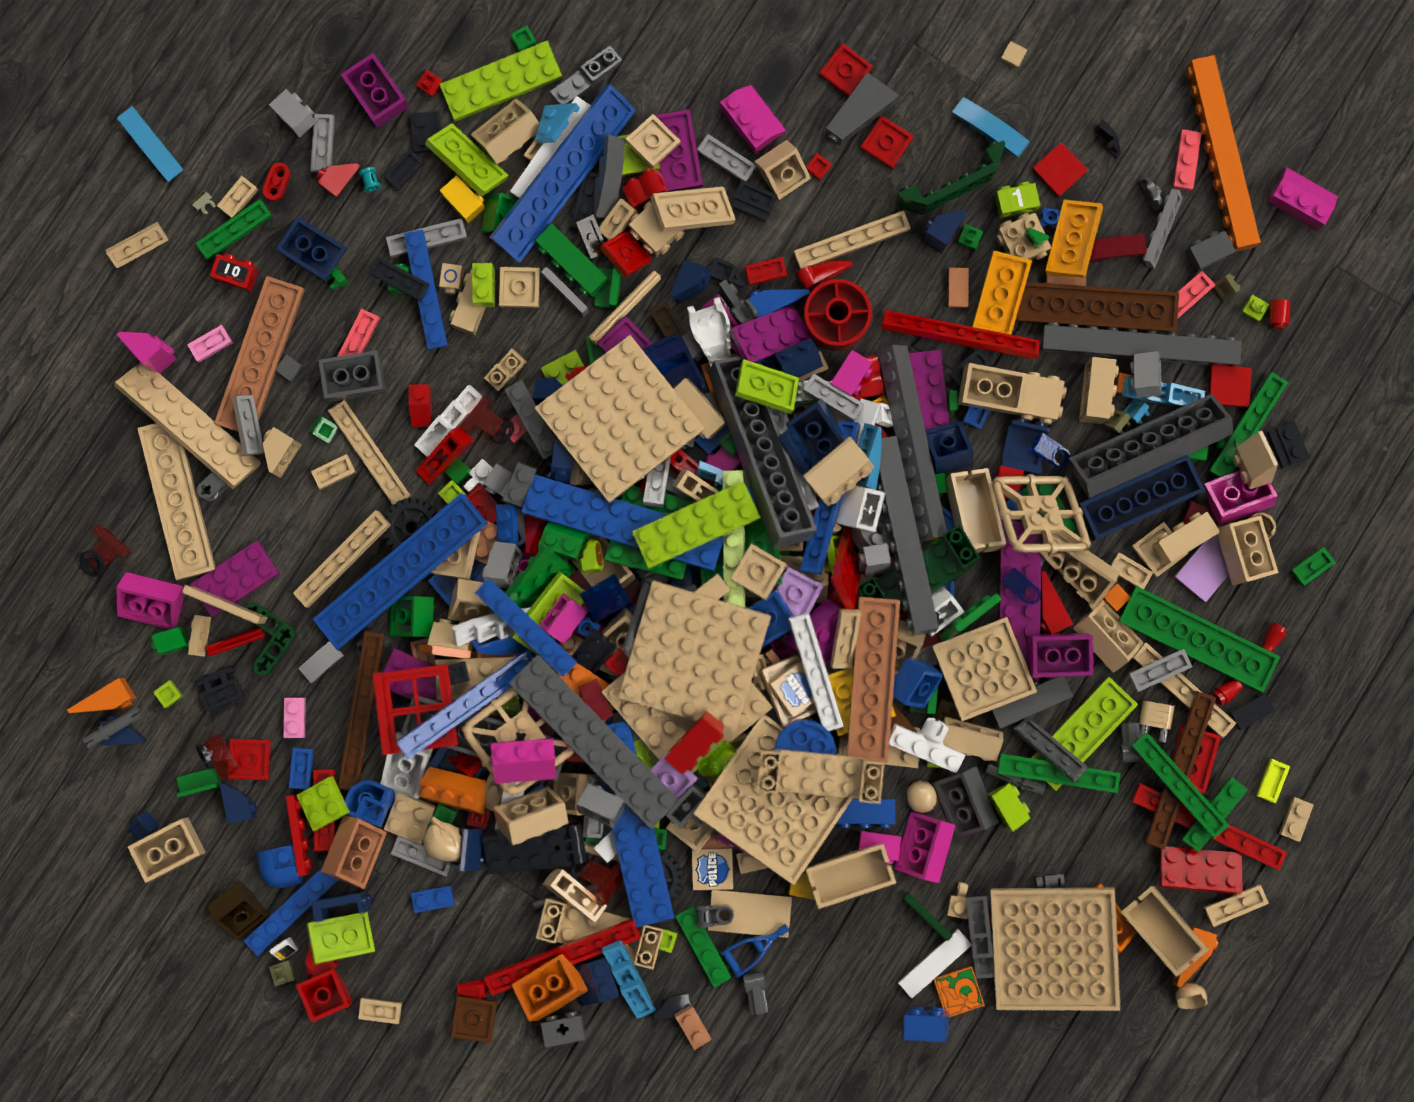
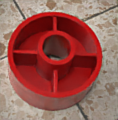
[803,279,872,351]

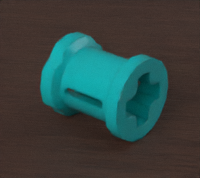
[359,167,381,192]

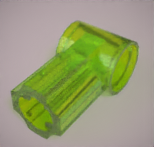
[480,697,520,717]
[698,740,737,778]

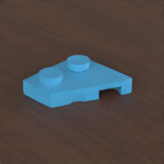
[535,103,580,143]

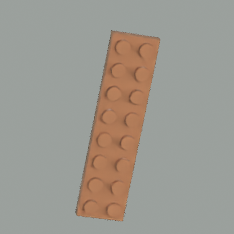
[214,276,305,432]
[847,597,900,763]

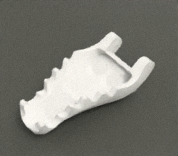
[687,297,732,367]

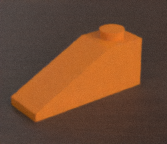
[67,678,137,713]
[1172,926,1218,987]

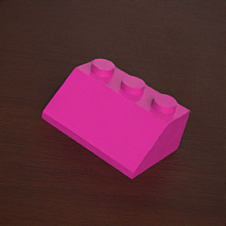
[720,85,786,154]
[1267,168,1338,230]
[117,332,177,374]
[1204,470,1278,527]
[116,572,183,630]
[491,738,557,784]
[894,811,956,883]

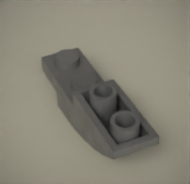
[549,46,622,104]

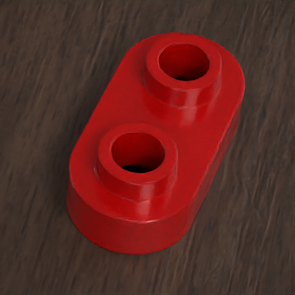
[263,163,291,202]

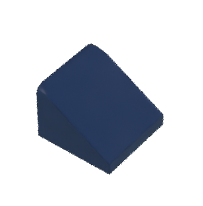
[128,811,159,840]

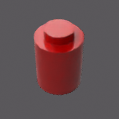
[1269,299,1290,330]

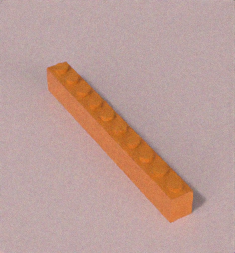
[1186,55,1261,251]

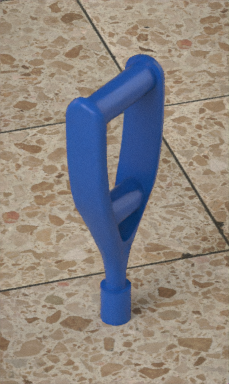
[720,924,790,978]

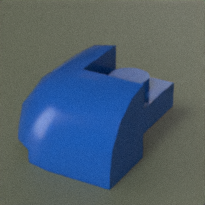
[345,780,395,827]
[255,845,304,888]

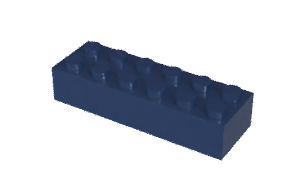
[1078,455,1205,542]

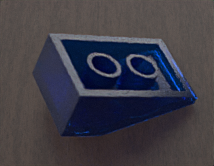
[580,574,634,625]

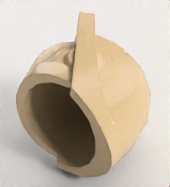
[423,817,461,862]

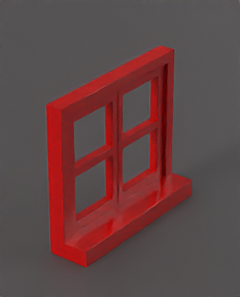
[373,664,458,755]

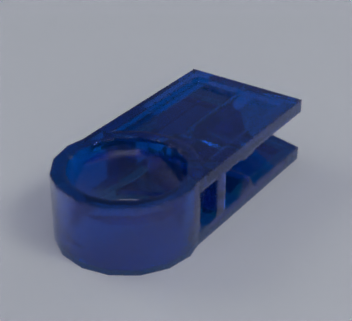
[1030,433,1071,467]
[1001,567,1041,605]

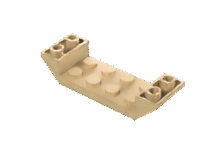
[757,749,884,804]
[536,898,664,969]

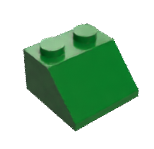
[538,522,590,563]
[389,596,434,638]

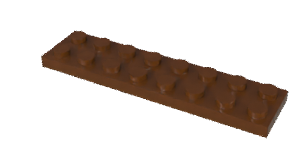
[1017,282,1179,333]

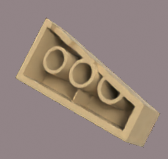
[1040,534,1119,610]

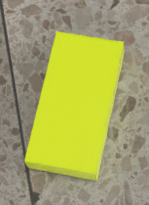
[1255,759,1290,804]

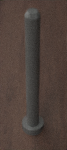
[622,577,653,653]

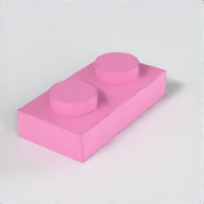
[187,325,233,362]
[284,698,306,738]

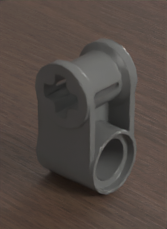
[197,471,229,502]
[695,904,734,928]

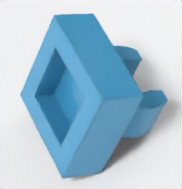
[1123,399,1149,424]

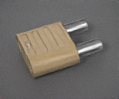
[1139,701,1174,743]

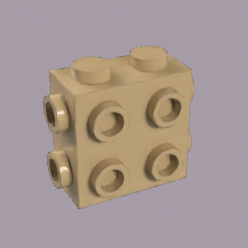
[629,200,685,256]
[996,213,1051,260]
[1016,372,1067,425]

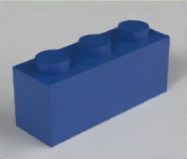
[836,799,895,828]

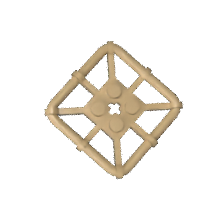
[992,474,1091,554]
[462,688,574,796]

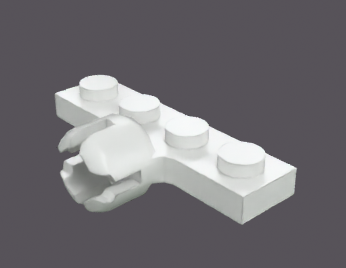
[889,718,966,773]

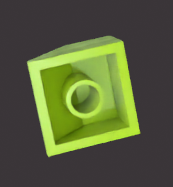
[988,783,1030,832]

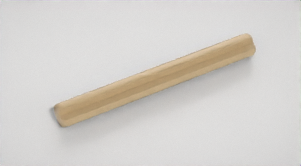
[589,271,661,345]

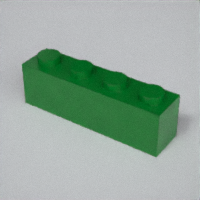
[535,224,609,298]

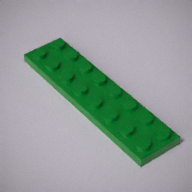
[1118,586,1280,693]

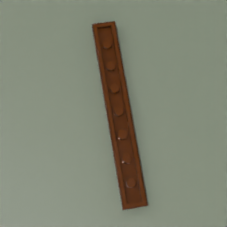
[338,631,385,791]
[1144,691,1216,850]

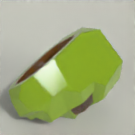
[579,539,604,574]

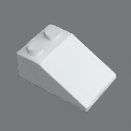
[381,732,434,799]

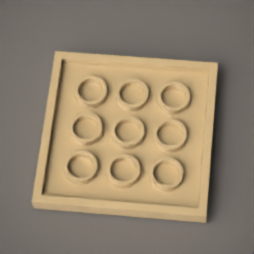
[932,617,1037,721]

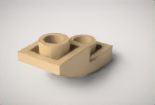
[484,349,527,391]

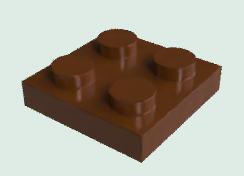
[451,996,498,1043]

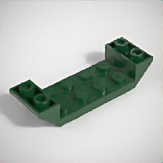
[895,140,1005,215]
[858,524,981,613]

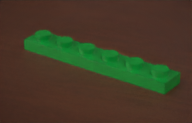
[1208,372,1288,478]
[1131,732,1229,839]
[997,753,1121,793]

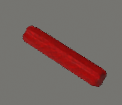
[206,628,264,656]

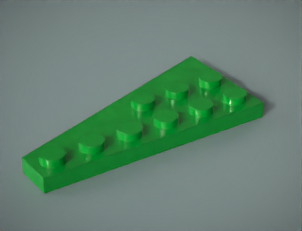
[494,543,576,613]

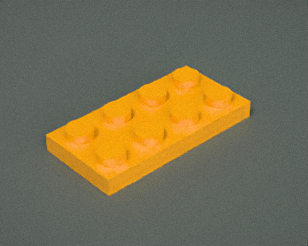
[1045,200,1103,278]
[972,250,1032,335]

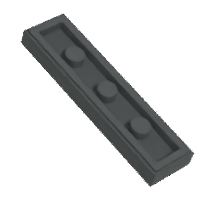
[1013,717,1088,783]

